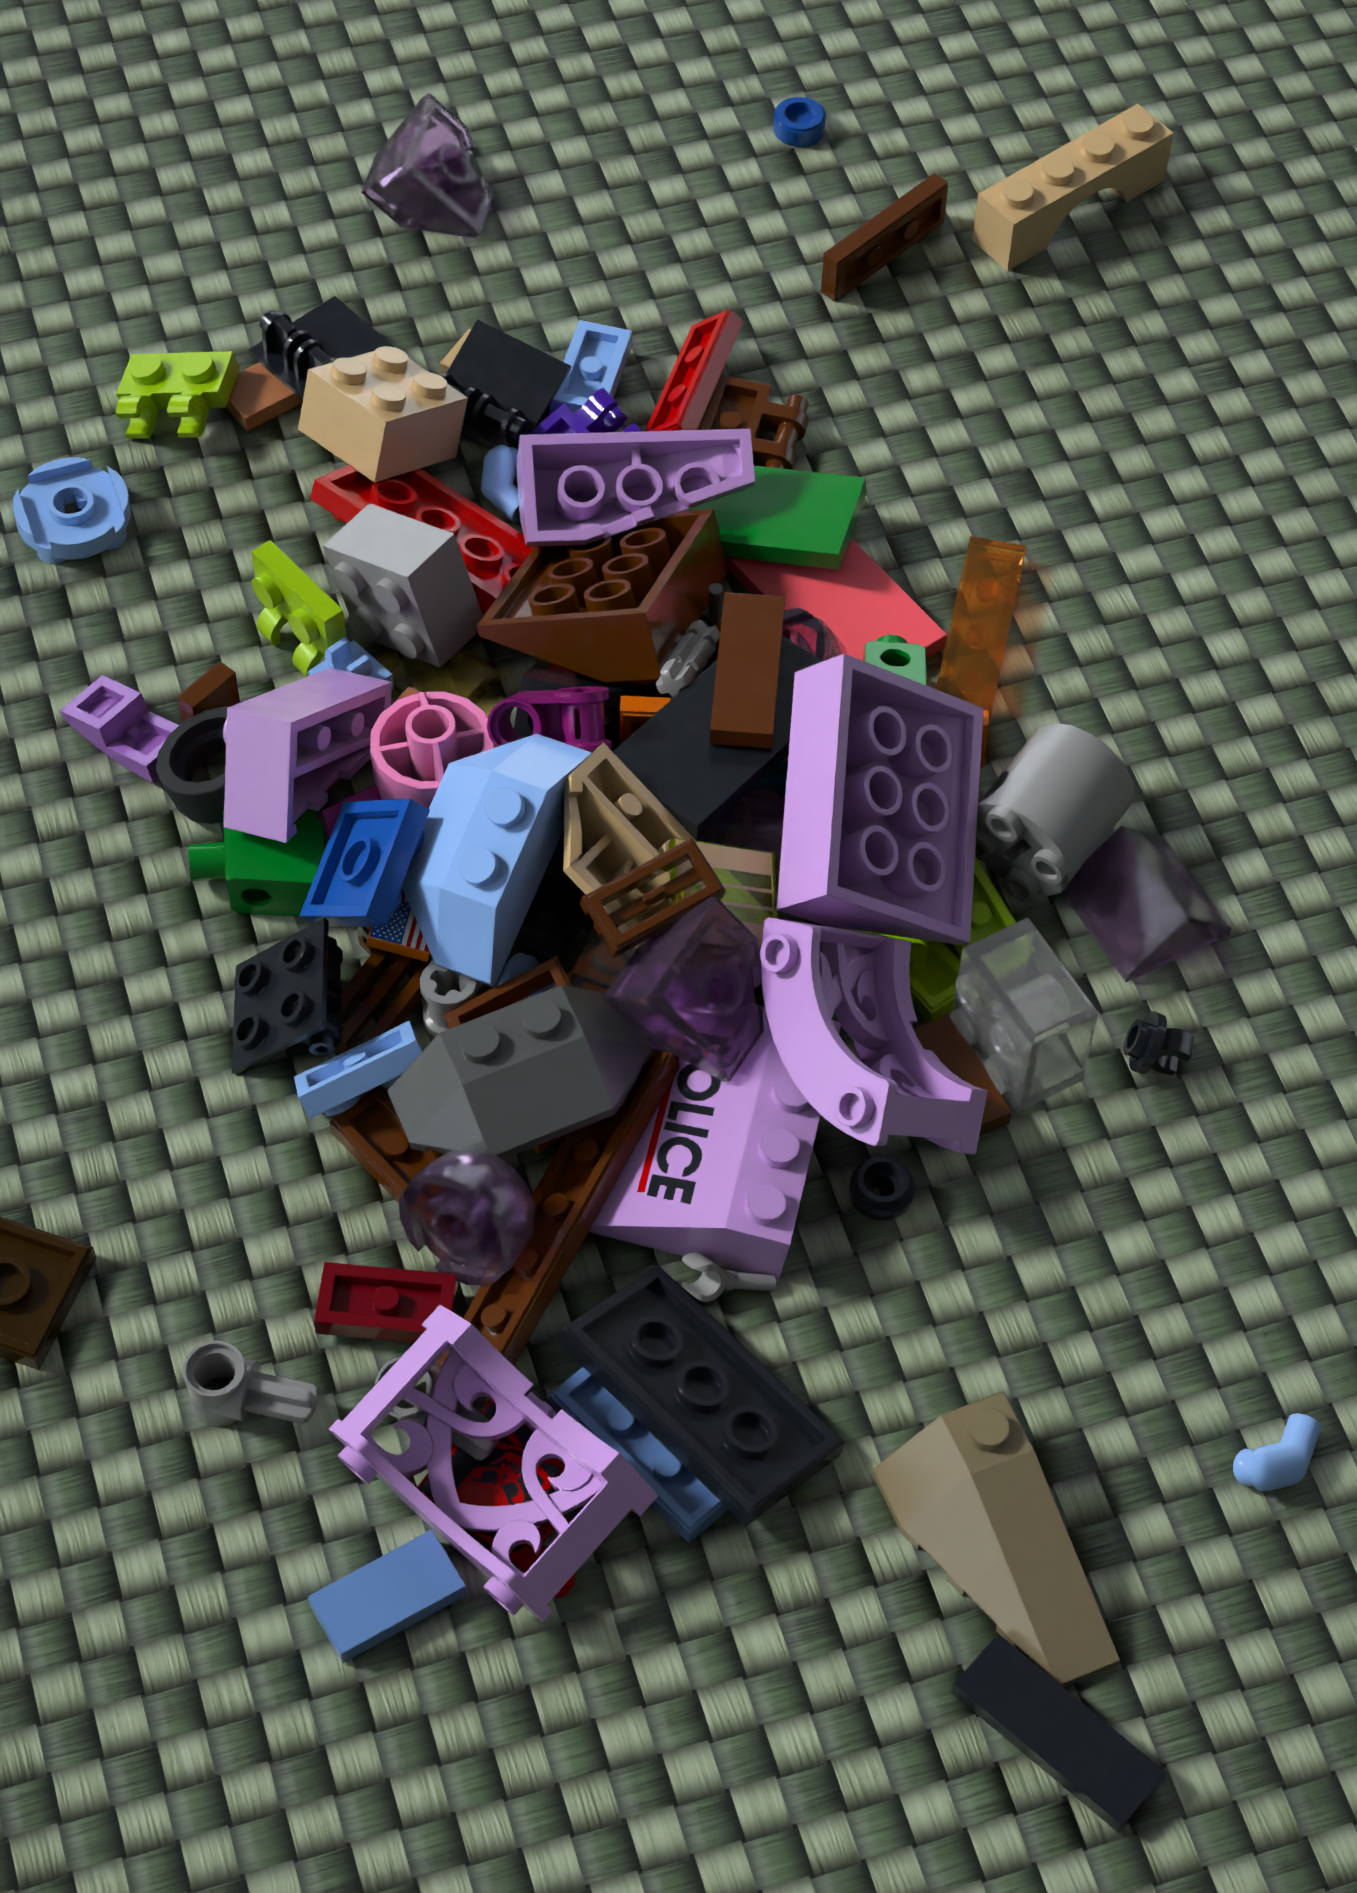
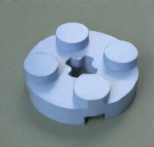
[13,457,131,564]

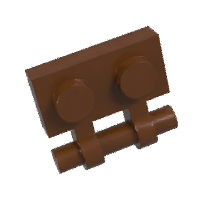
[698,375,809,470]

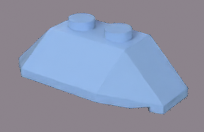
[402,734,592,987]

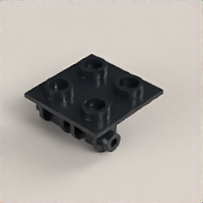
[248,296,394,400]
[440,319,572,450]
[231,918,343,1075]

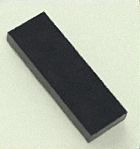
[951,1634,1167,1834]

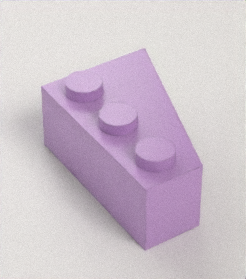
[223,668,392,843]

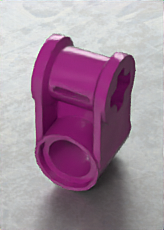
[487,686,612,753]

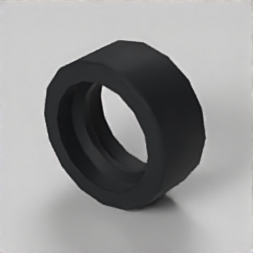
[156,707,228,824]

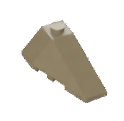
[872,1391,1120,1688]

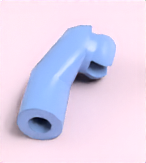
[481,445,521,524]
[1233,1413,1322,1491]

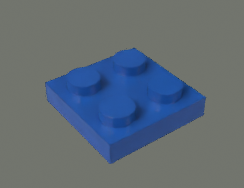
[299,799,430,927]

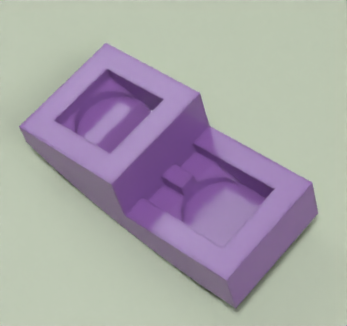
[60,675,179,784]

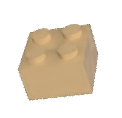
[298,346,468,482]

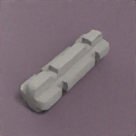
[656,620,720,698]

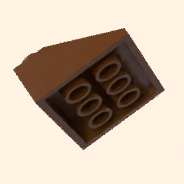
[477,509,729,686]

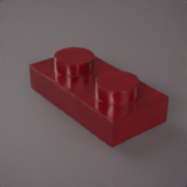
[314,1262,458,1343]

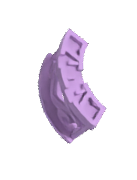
[760,917,988,1154]
[329,1305,659,1622]

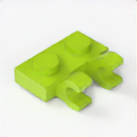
[116,351,240,439]
[251,540,346,677]

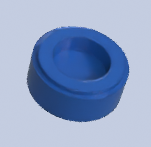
[773,97,826,147]

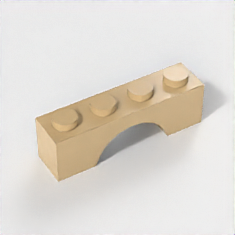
[972,104,1174,271]

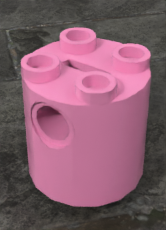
[370,692,495,808]

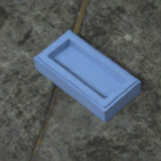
[308,1529,467,1664]

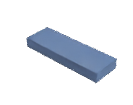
[549,1367,728,1544]

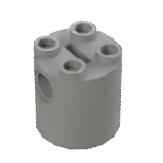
[975,723,1135,902]

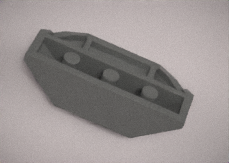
[388,985,653,1164]

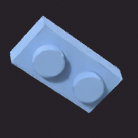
[550,320,632,414]
[294,1021,423,1119]

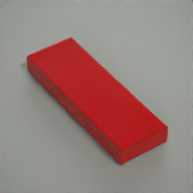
[645,309,743,431]

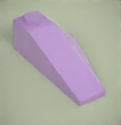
[516,429,755,547]

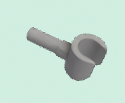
[678,1252,776,1302]

